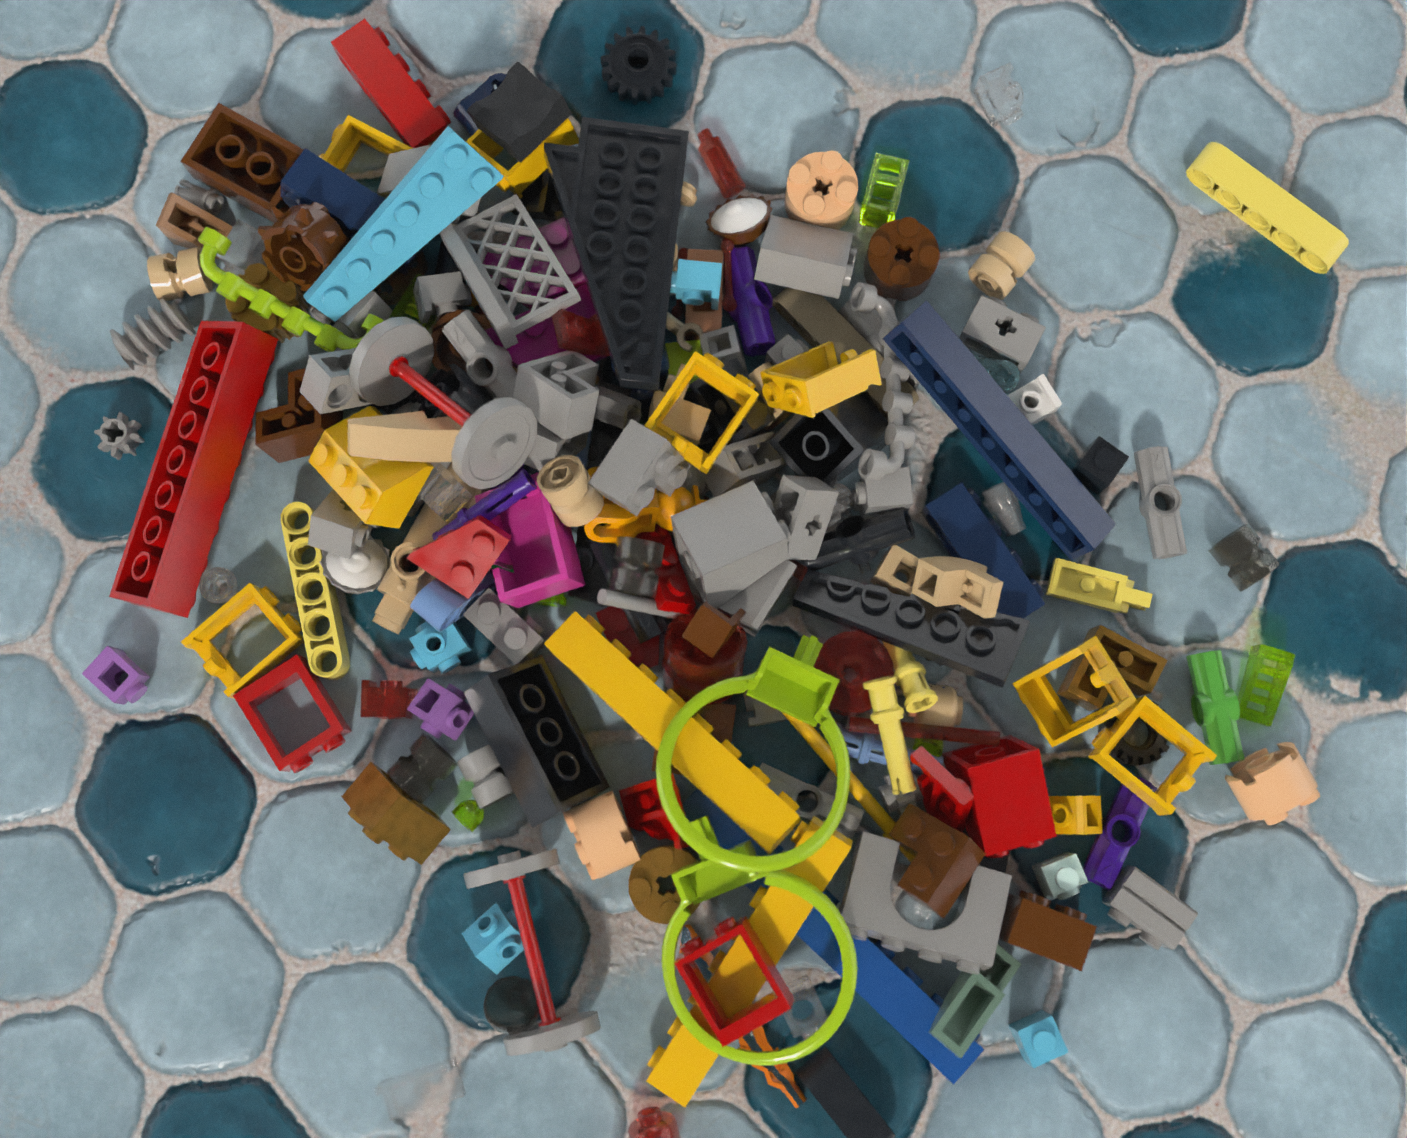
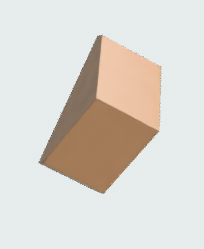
[156,192,235,259]

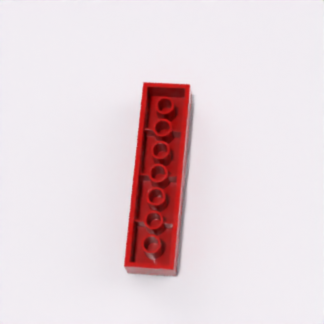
[109,321,278,618]

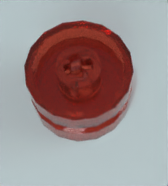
[661,610,748,705]
[814,631,894,716]

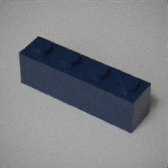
[281,148,428,276]
[920,482,1045,619]

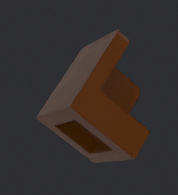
[682,602,747,658]

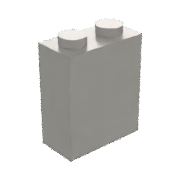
[754,215,858,299]

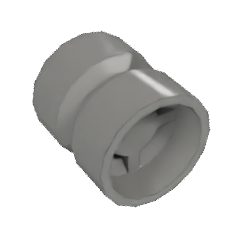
[457,744,514,810]

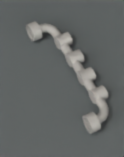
[850,282,915,481]

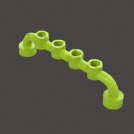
[198,227,385,352]

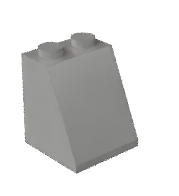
[671,481,791,609]
[683,560,797,637]

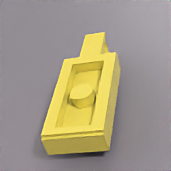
[1045,558,1153,614]

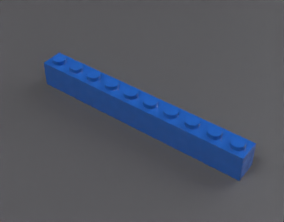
[682,788,985,1085]

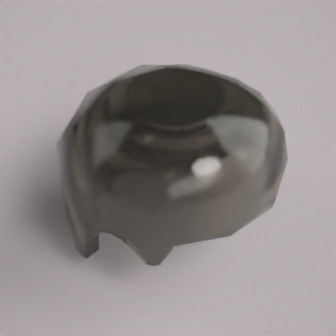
[483,975,540,1035]

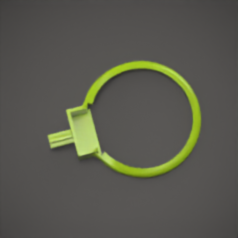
[656,635,850,872]
[662,815,857,1066]

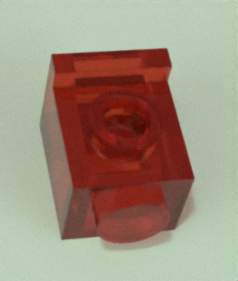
[360,680,418,719]

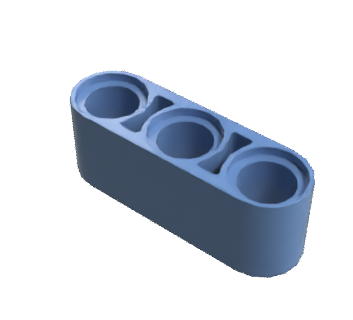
[410,571,496,632]

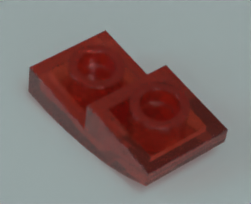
[552,308,610,356]

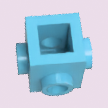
[409,621,472,674]
[462,903,524,975]

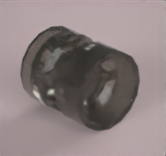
[1208,523,1280,592]
[607,537,665,599]
[387,732,458,804]

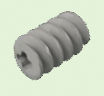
[110,299,196,371]

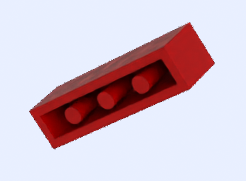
[331,18,451,148]

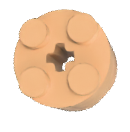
[784,150,858,230]
[1225,742,1320,825]
[563,790,641,881]

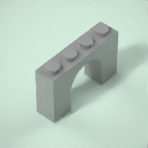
[839,831,1012,974]

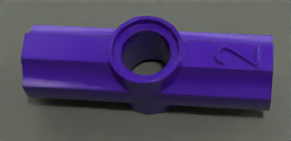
[723,246,776,357]
[1082,776,1158,890]

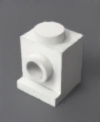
[1007,374,1062,425]

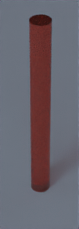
[848,716,1000,746]

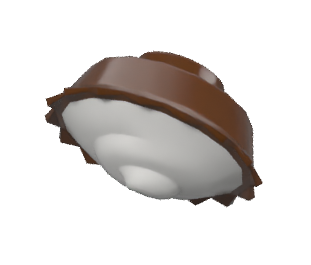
[705,194,773,245]

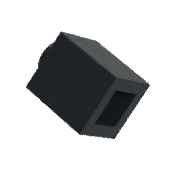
[1071,436,1129,495]

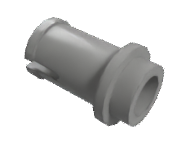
[174,179,224,216]

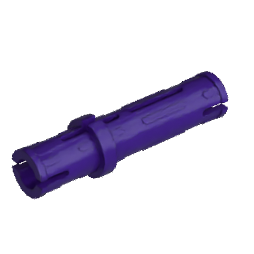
[432,469,537,540]

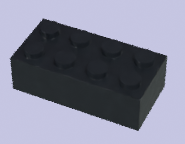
[463,655,610,828]

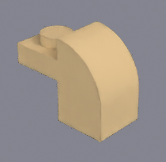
[648,363,711,446]
[911,556,1003,618]

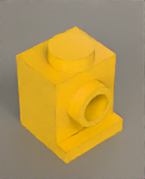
[1049,796,1103,835]

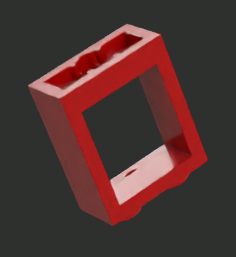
[233,654,352,774]
[674,916,794,1047]

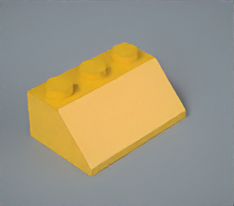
[308,406,434,529]

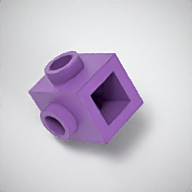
[407,678,474,741]

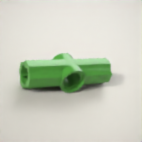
[1186,650,1245,765]

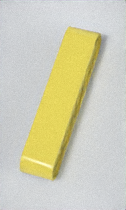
[1186,142,1349,274]
[281,502,350,680]

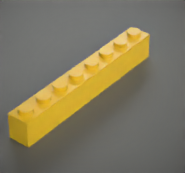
[544,611,801,855]
[646,816,853,1107]

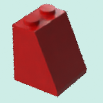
[942,735,1057,858]

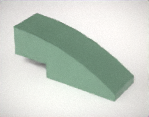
[929,944,1021,1058]

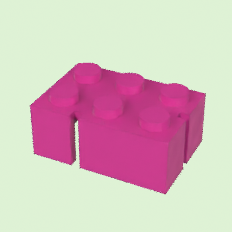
[475,472,585,608]

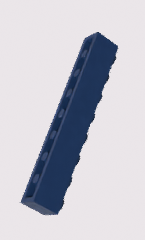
[882,300,1116,561]

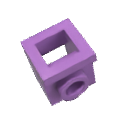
[82,645,150,705]

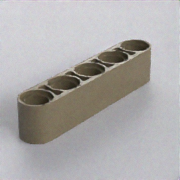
[773,287,919,420]

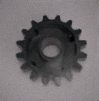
[600,26,677,105]

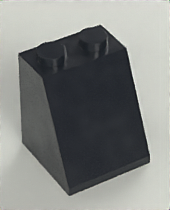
[769,392,888,487]

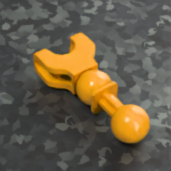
[584,466,707,544]

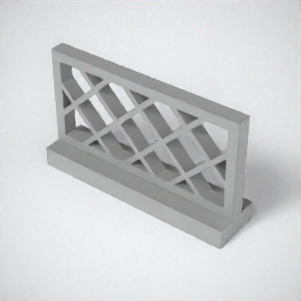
[439,194,581,349]

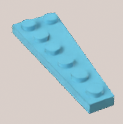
[303,126,504,322]

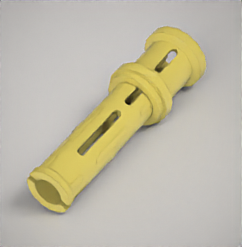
[882,641,938,713]
[863,676,917,795]

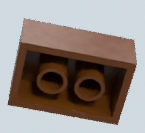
[180,103,304,223]

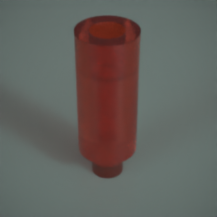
[697,128,746,199]

